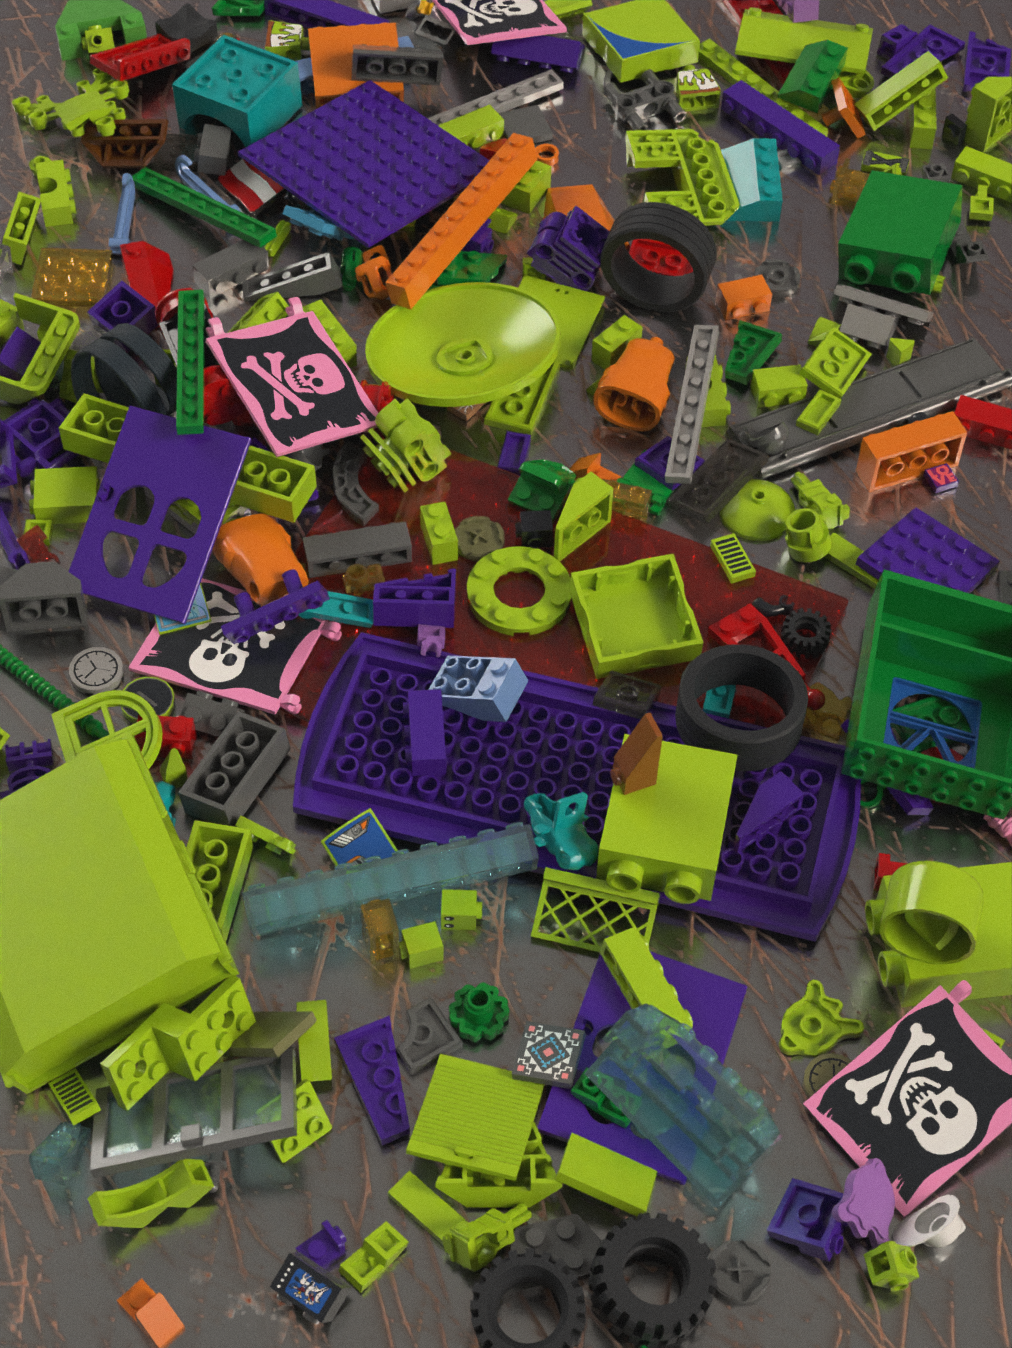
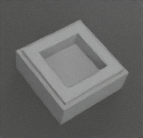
[777,149,802,172]

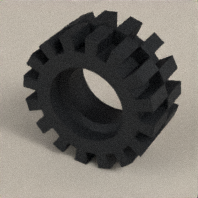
[781,608,831,659]

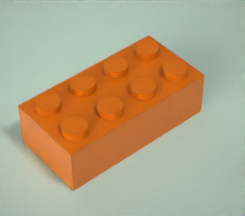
[856,411,967,492]

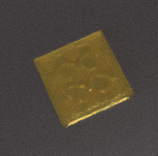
[31,248,113,307]

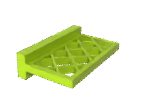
[531,867,660,952]

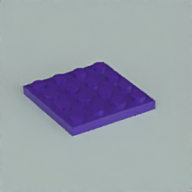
[855,507,1000,593]

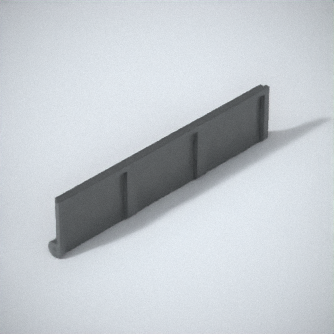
[725,338,1012,480]

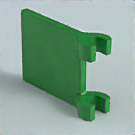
[613,449,676,516]

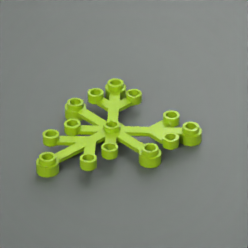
[12,68,130,137]

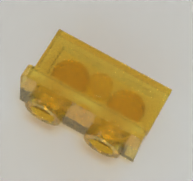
[602,479,652,520]

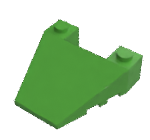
[55,0,147,61]

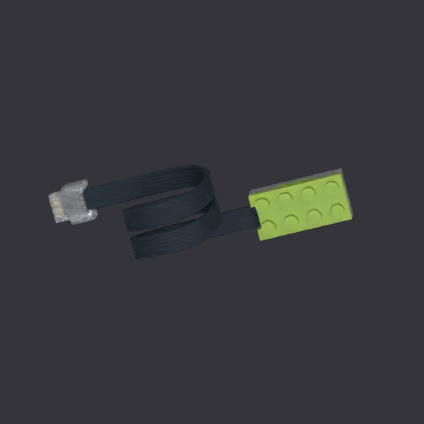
[69,322,251,534]

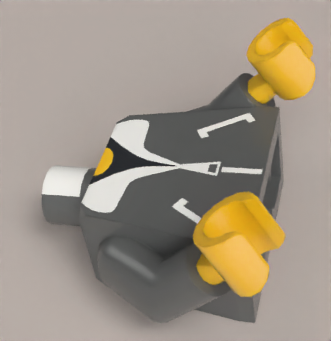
[406,0,456,45]

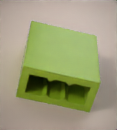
[29,466,100,524]

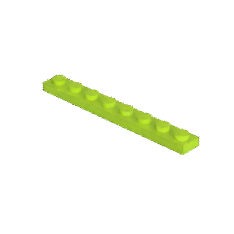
[698,38,828,137]

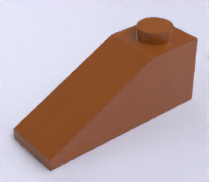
[610,713,663,795]

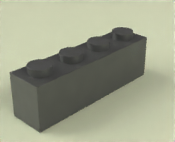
[303,522,412,578]

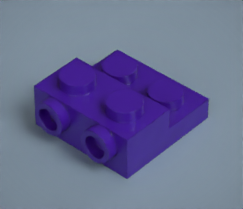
[767,1178,850,1261]

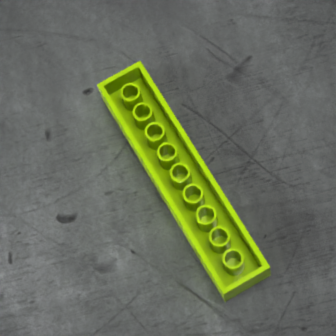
[59,393,317,523]

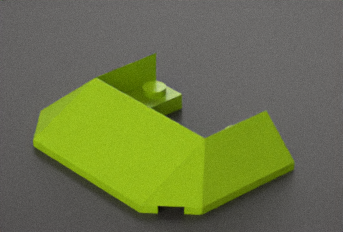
[626,129,740,226]

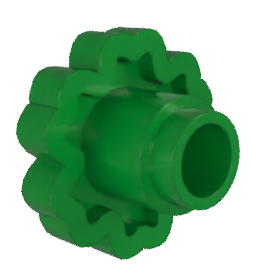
[449,982,509,1042]

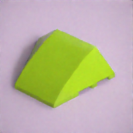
[435,1122,563,1208]

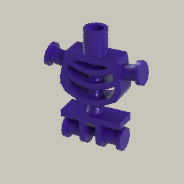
[0,739,54,800]

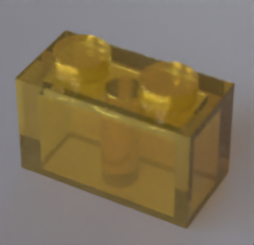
[360,898,400,964]

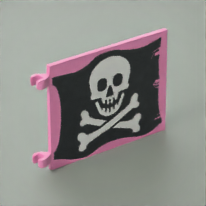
[432,0,567,45]
[128,578,342,715]
[803,980,1012,1218]

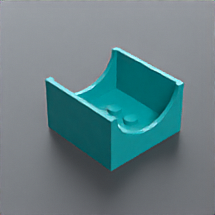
[172,35,302,148]

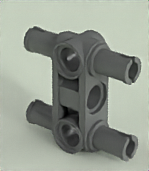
[603,69,687,131]

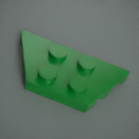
[212,0,265,16]
[435,251,507,285]

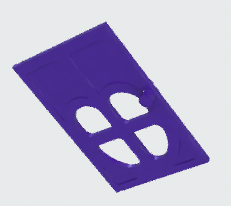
[69,406,252,624]
[537,936,747,1185]

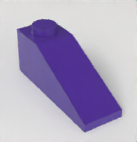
[733,771,804,853]

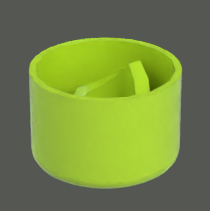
[879,861,984,964]

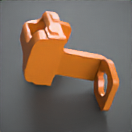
[355,245,392,300]

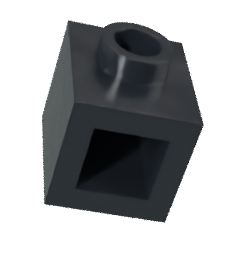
[515,510,553,548]

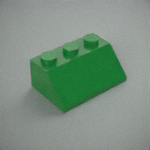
[777,40,848,114]

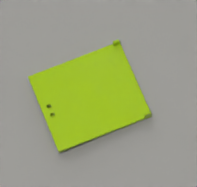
[518,275,605,370]
[406,1054,545,1181]

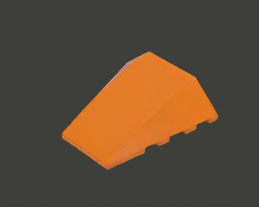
[543,184,630,249]

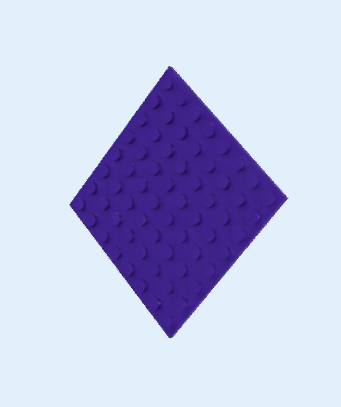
[238,80,490,248]

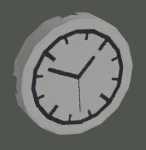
[69,647,124,695]

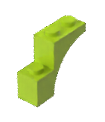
[87,1159,214,1228]

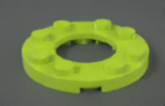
[467,546,572,636]

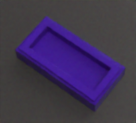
[497,431,531,477]

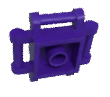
[0,398,81,477]

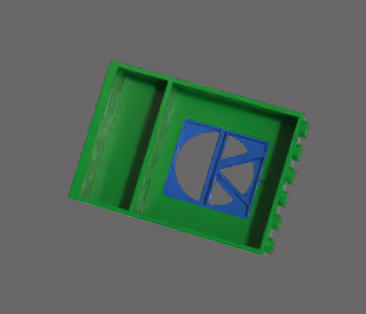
[841,569,1012,820]

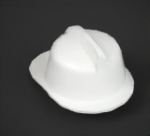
[893,1195,966,1248]

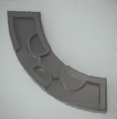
[332,440,379,526]

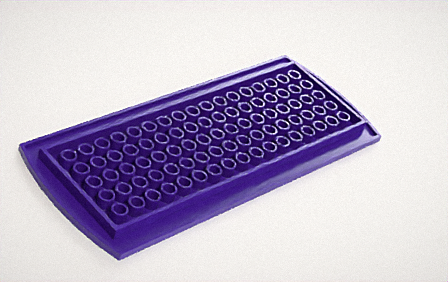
[293,632,861,941]

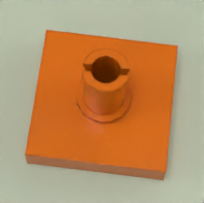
[821,77,866,139]

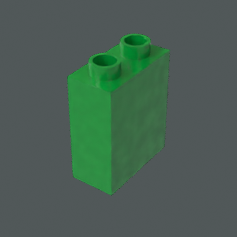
[838,170,963,295]

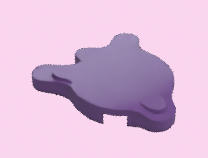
[832,1158,895,1249]

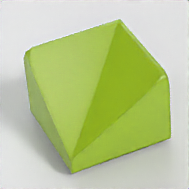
[807,317,841,347]
[160,748,188,789]

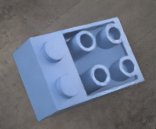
[428,655,528,722]

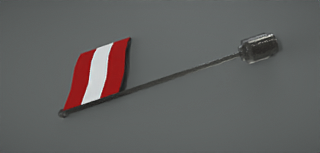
[218,159,288,219]

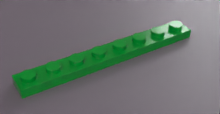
[132,167,277,248]
[176,289,205,435]

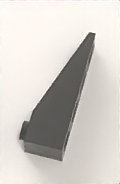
[242,252,342,302]

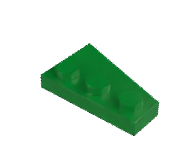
[725,320,782,385]

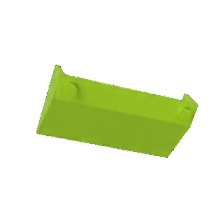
[735,8,873,74]

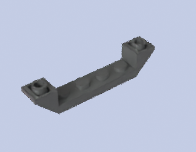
[922,163,989,264]

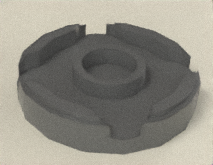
[754,259,801,298]

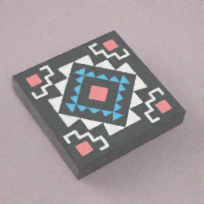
[511,1021,586,1089]

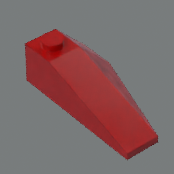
[120,241,174,328]

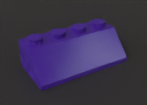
[491,35,586,73]

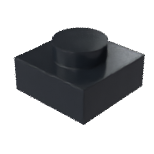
[942,113,968,146]

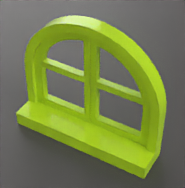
[51,690,162,769]

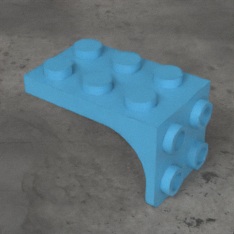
[282,205,355,241]

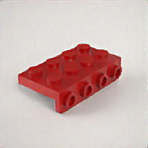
[90,34,190,82]

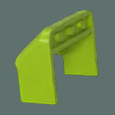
[0,293,80,404]

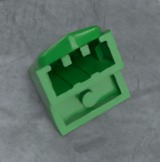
[507,459,576,523]

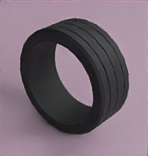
[600,202,717,312]
[675,644,808,771]

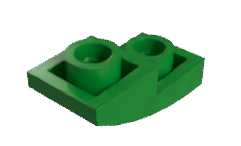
[571,1067,641,1129]

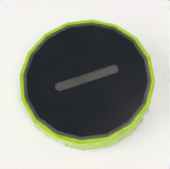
[121,677,175,724]

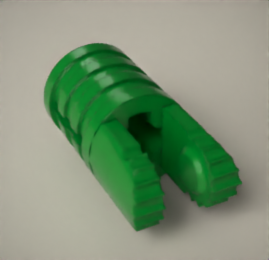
[340,247,363,292]

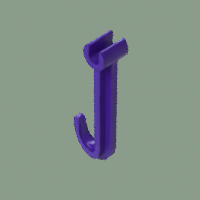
[0,507,30,570]

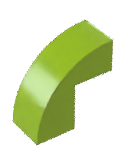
[296,1000,332,1082]

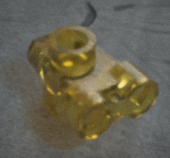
[342,563,386,595]

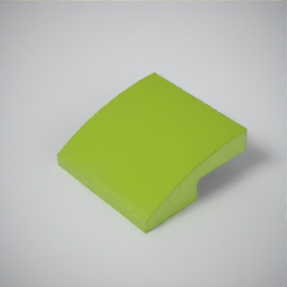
[54,91,112,132]

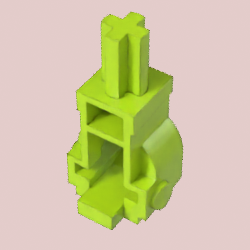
[791,472,850,529]
[442,1203,532,1272]

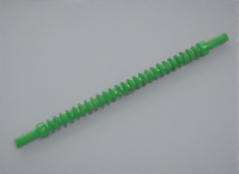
[0,644,110,739]

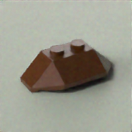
[81,119,168,168]

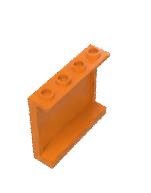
[308,22,404,109]

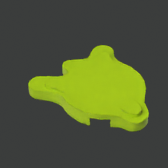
[779,980,864,1057]

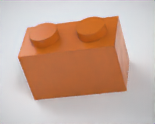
[715,275,772,321]

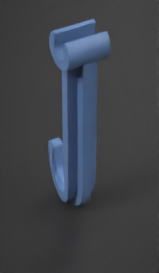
[175,155,241,212]
[109,173,135,255]

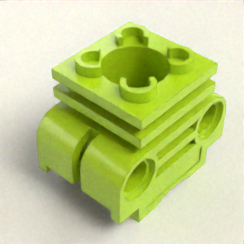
[360,398,451,493]

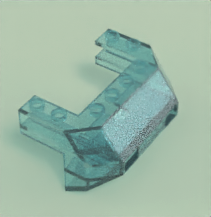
[584,1003,783,1209]

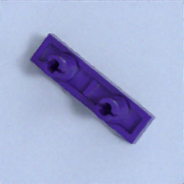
[221,569,330,644]

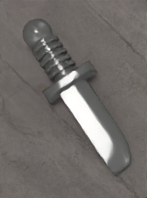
[204,1128,227,1193]

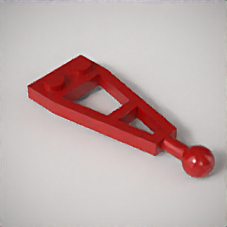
[708,603,826,711]

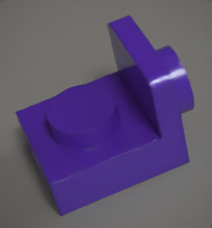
[295,1219,347,1269]

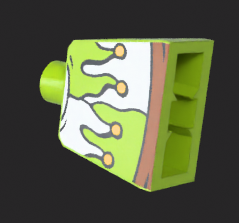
[265,21,310,61]
[676,65,721,111]

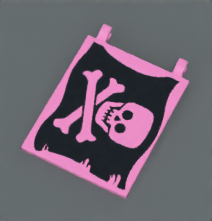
[206,297,378,457]

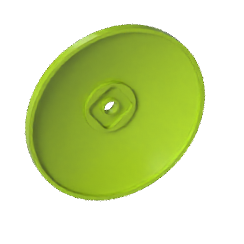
[365,282,561,407]

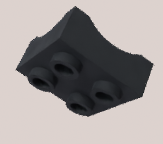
[155,3,218,53]

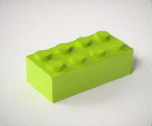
[186,820,253,942]

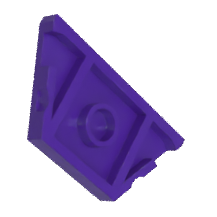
[963,31,1011,92]

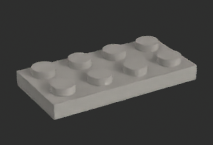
[834,285,934,325]

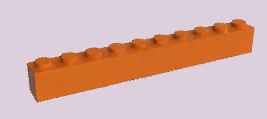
[385,133,537,309]

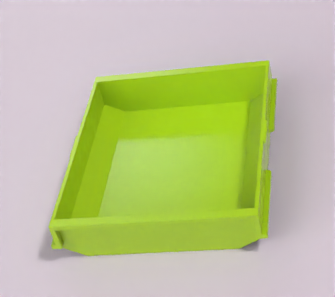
[0,733,239,1094]

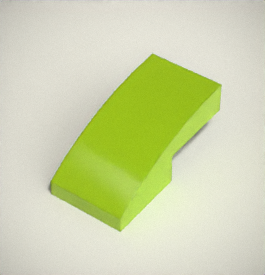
[338,1221,409,1293]

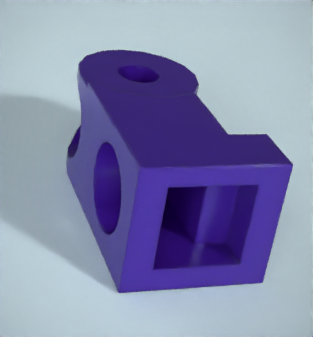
[877,24,918,60]

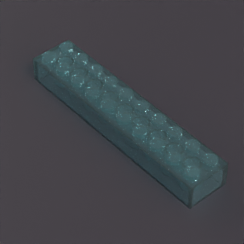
[242,822,539,937]

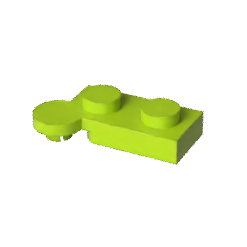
[235,815,296,855]

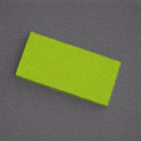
[484,360,560,435]

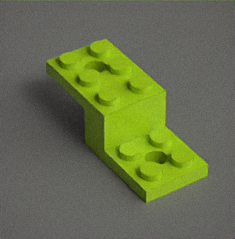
[100,975,256,1111]

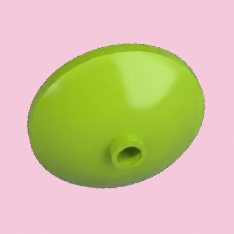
[719,479,795,541]

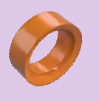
[535,144,559,166]

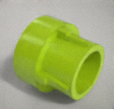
[785,508,832,562]

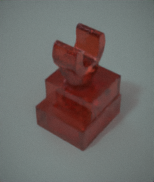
[16,525,61,564]

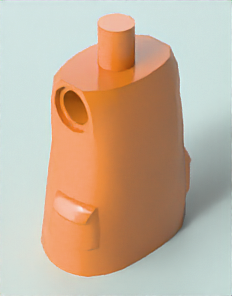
[593,337,676,432]
[212,513,309,607]

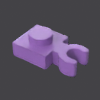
[417,624,445,657]

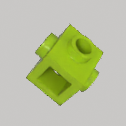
[81,25,115,56]
[863,1241,920,1292]

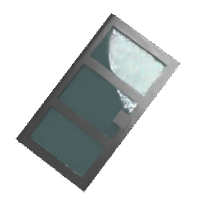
[90,1047,297,1178]

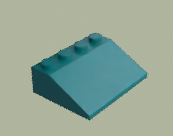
[721,138,783,222]

